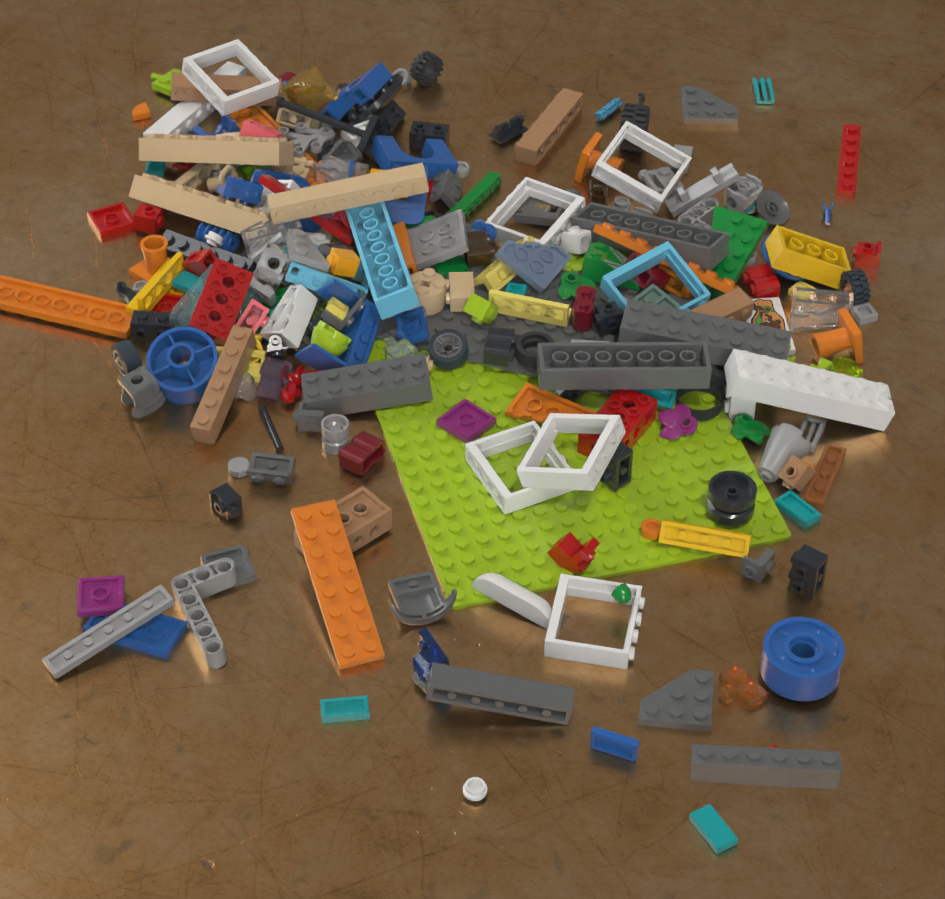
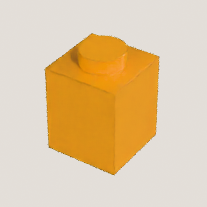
[326,247,361,277]

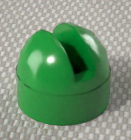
[611,583,632,604]

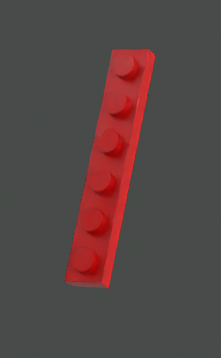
[836,124,862,198]

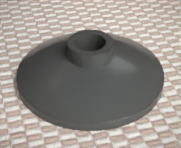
[756,190,789,226]

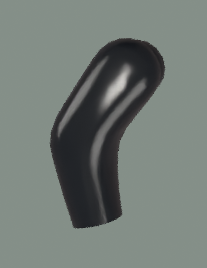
[115,282,137,304]

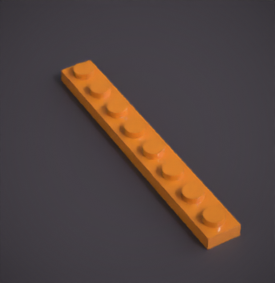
[593,222,739,293]

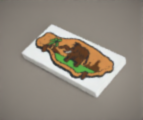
[744,297,796,356]

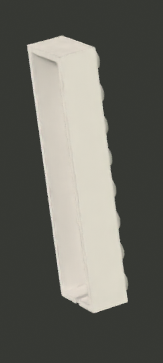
[724,349,895,431]

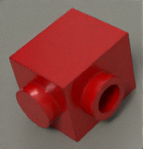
[133,203,165,235]

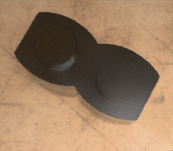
[464,230,494,267]

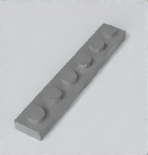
[42,584,175,679]

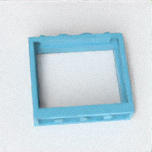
[600,241,711,315]
[285,243,369,295]

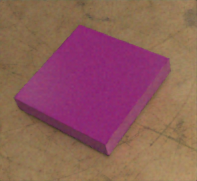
[436,399,497,443]
[77,575,125,618]

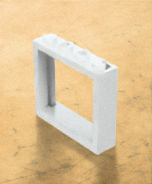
[182,39,280,116]
[591,121,692,213]
[486,177,586,246]
[517,413,626,491]
[465,420,573,514]
[544,574,645,669]

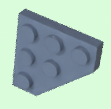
[495,240,572,293]

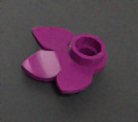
[657,404,698,440]

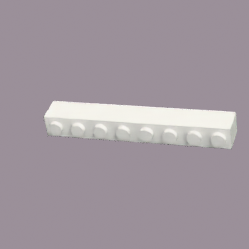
[143,61,247,138]

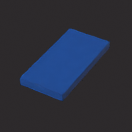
[82,603,187,659]

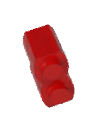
[741,263,780,299]

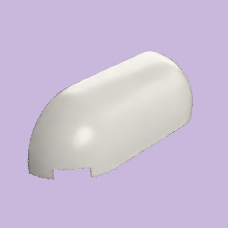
[472,573,552,629]

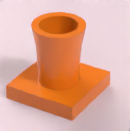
[574,132,624,183]
[128,235,171,282]
[811,307,864,365]

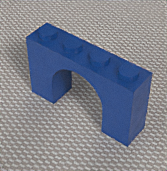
[318,62,393,121]
[370,135,459,179]

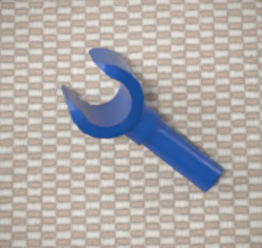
[822,202,834,225]

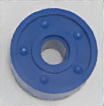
[146,326,219,404]
[760,617,845,701]

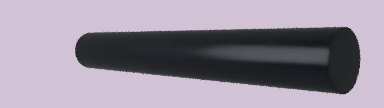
[258,405,284,453]

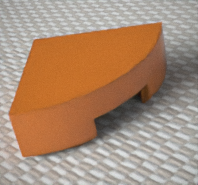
[132,102,151,121]

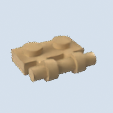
[269,157,315,180]

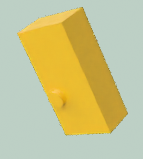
[765,225,851,290]

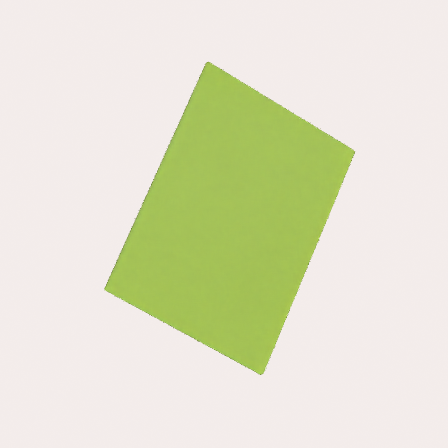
[357,250,791,610]

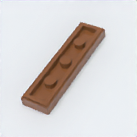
[803,443,847,510]

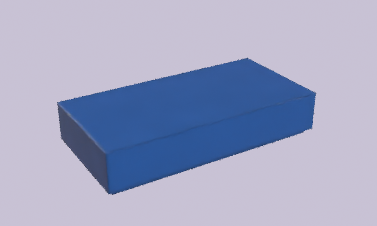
[590,726,640,762]

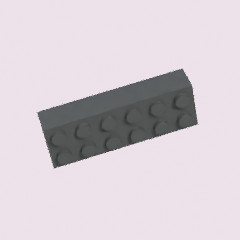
[301,353,433,418]

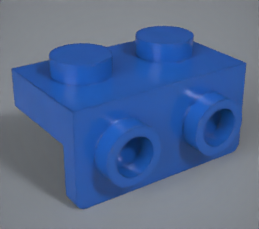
[216,176,264,206]
[394,306,430,347]

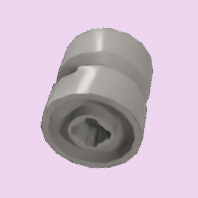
[321,414,350,455]

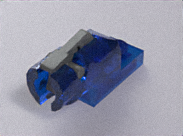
[412,628,450,694]

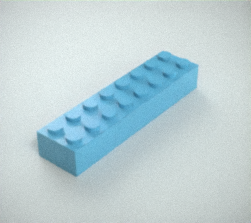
[345,202,420,320]

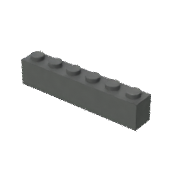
[426,663,574,725]
[690,744,841,790]

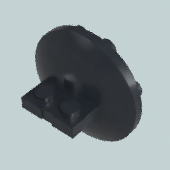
[345,73,406,136]

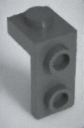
[321,292,367,331]

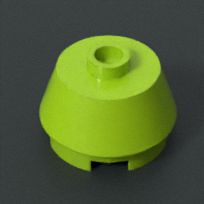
[310,320,352,357]

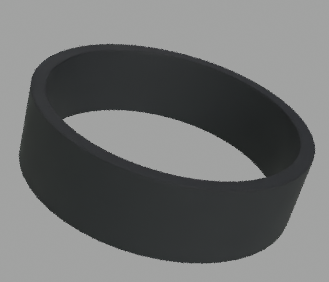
[676,383,723,421]

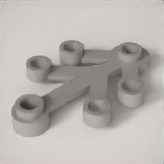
[278,122,335,158]

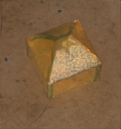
[280,65,338,112]

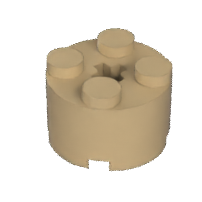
[410,268,446,315]

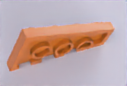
[505,383,597,424]

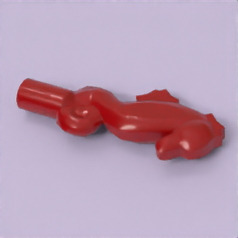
[281,366,304,404]

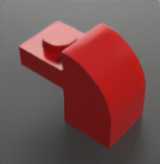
[547,532,600,573]

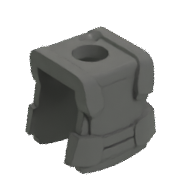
[117,365,166,418]

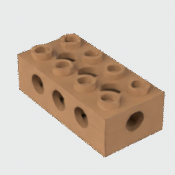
[294,486,392,553]

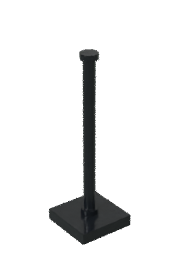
[276,97,391,162]

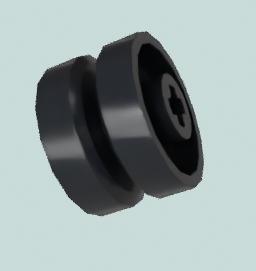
[706,471,757,527]

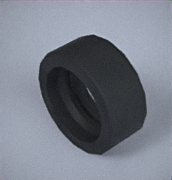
[515,331,555,369]

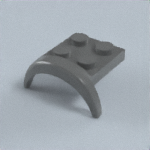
[388,571,457,625]

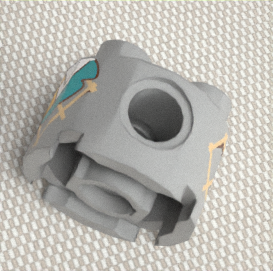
[723,174,763,215]
[253,241,291,288]

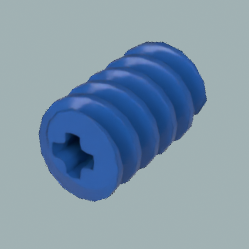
[196,222,240,253]

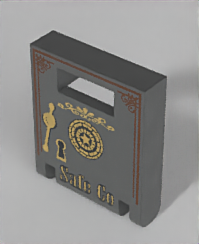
[513,196,566,226]

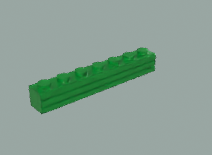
[448,171,502,217]

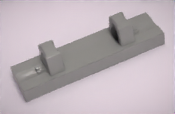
[665,163,741,217]

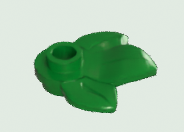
[558,272,597,301]
[731,414,771,445]

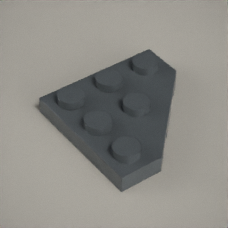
[680,86,738,125]
[638,669,714,732]

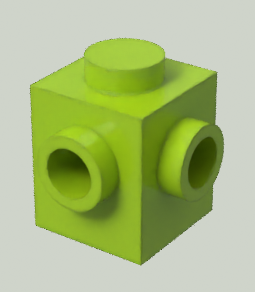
[463,293,499,325]

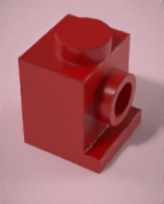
[852,241,882,269]

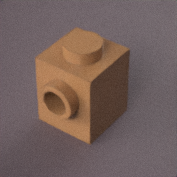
[777,454,816,492]

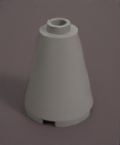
[757,423,811,483]

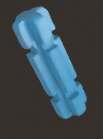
[595,97,623,121]

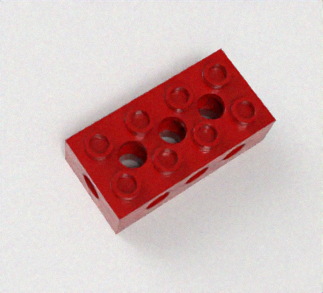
[187,257,254,347]
[577,389,658,457]

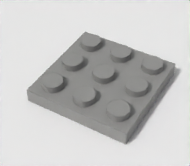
[407,209,469,270]

